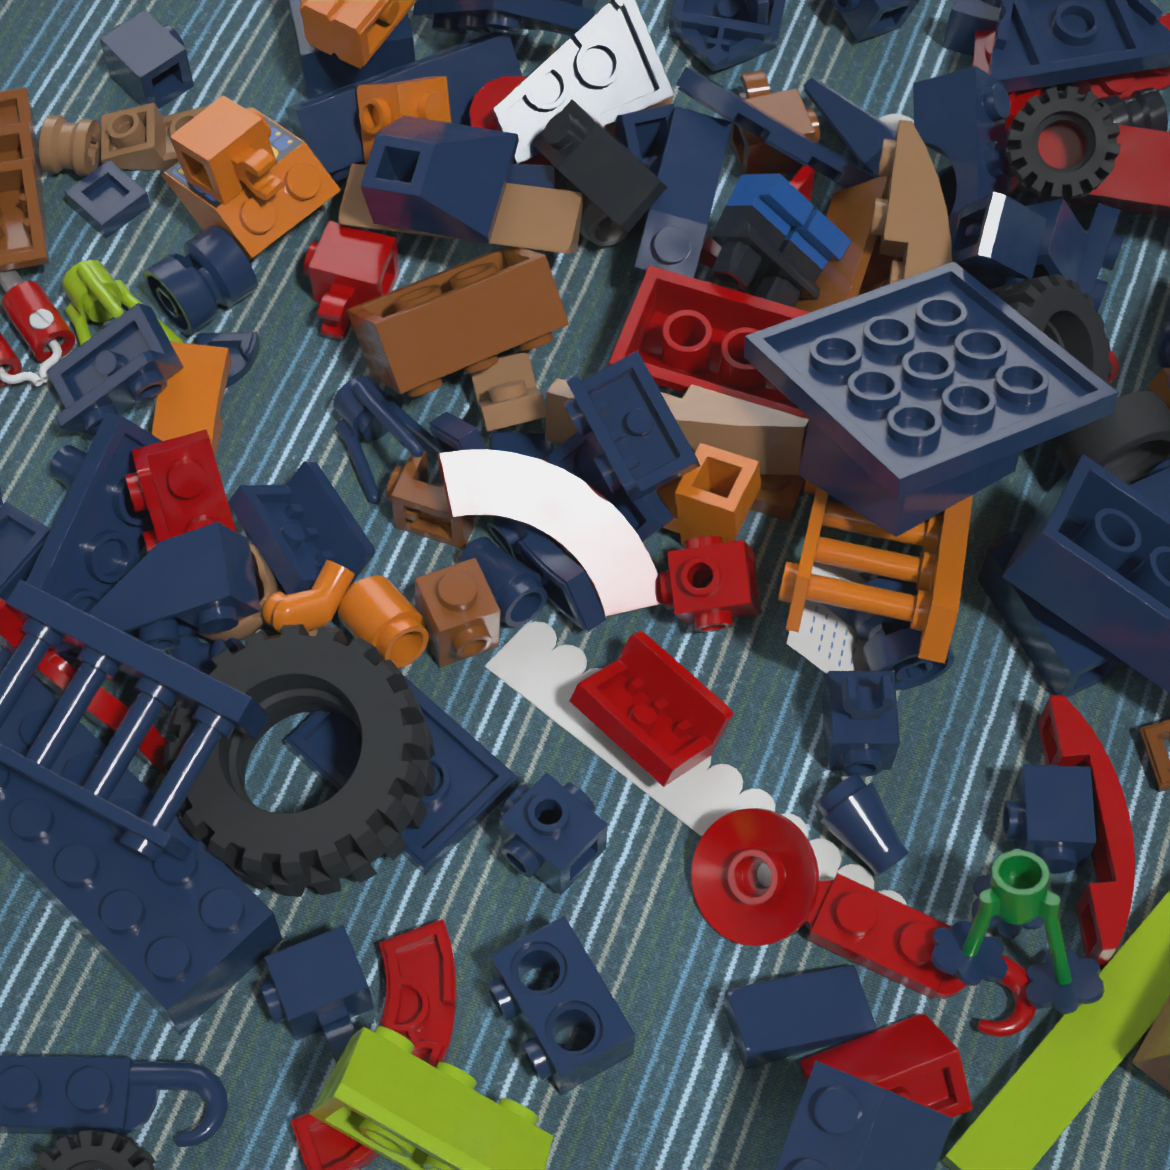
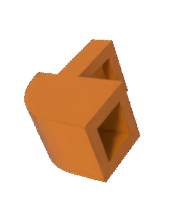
[655,443,761,548]

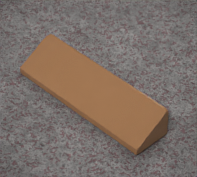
[338,163,584,254]

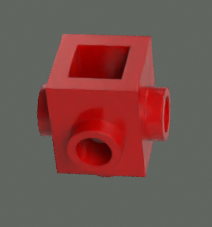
[660,536,762,632]

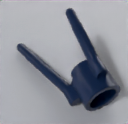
[333,376,441,503]

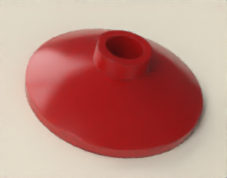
[691,808,819,946]

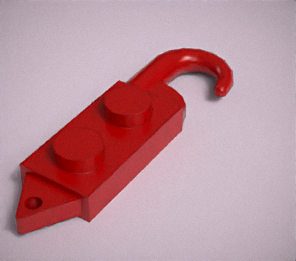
[804,873,1036,1037]

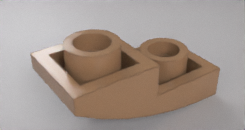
[101,102,209,170]

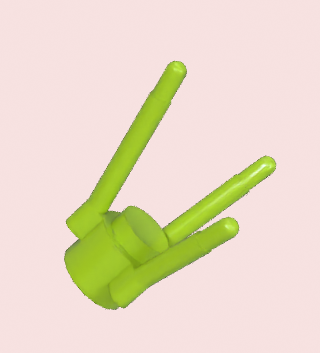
[62,260,184,346]

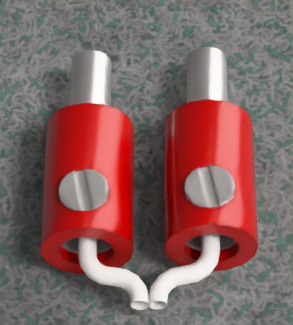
[0,269,76,388]

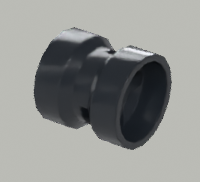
[1095,87,1168,132]

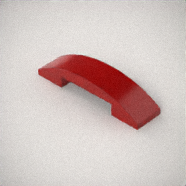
[1037,695,1135,971]

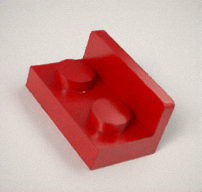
[125,429,237,553]

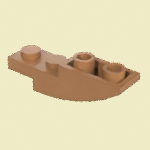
[870,120,952,285]

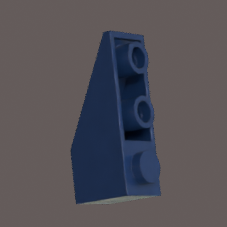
[56,522,261,664]

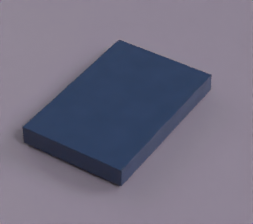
[285,675,518,875]

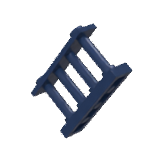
[0,579,269,862]

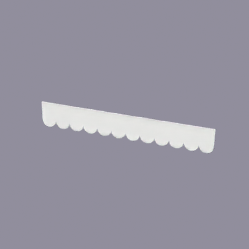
[485,621,907,905]

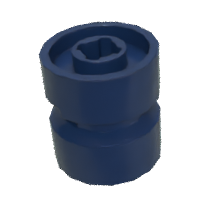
[143,225,258,335]
[848,576,954,691]

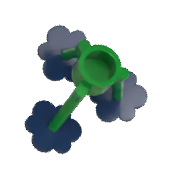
[931,849,1105,1014]

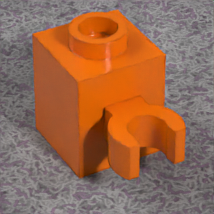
[169,95,285,205]

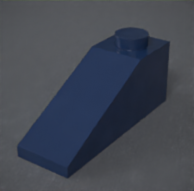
[629,106,732,281]

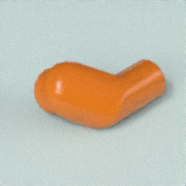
[262,560,355,633]

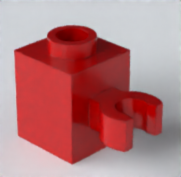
[304,221,400,340]

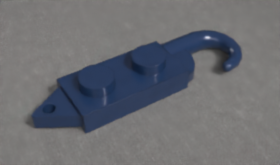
[0,1056,228,1147]

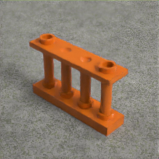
[778,480,973,664]

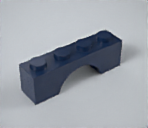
[913,66,1010,289]

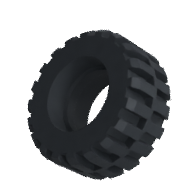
[164,624,436,897]

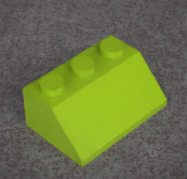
[309,1026,553,1170]

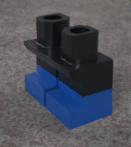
[710,173,852,307]

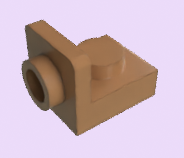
[470,351,546,432]

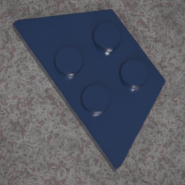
[988,0,1170,92]

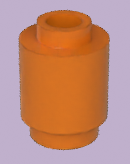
[338,575,429,668]

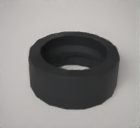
[1056,391,1170,485]

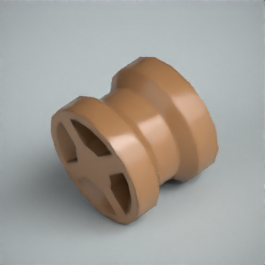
[39,115,101,177]

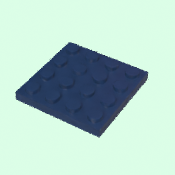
[744,261,1118,501]

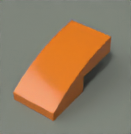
[152,342,232,457]

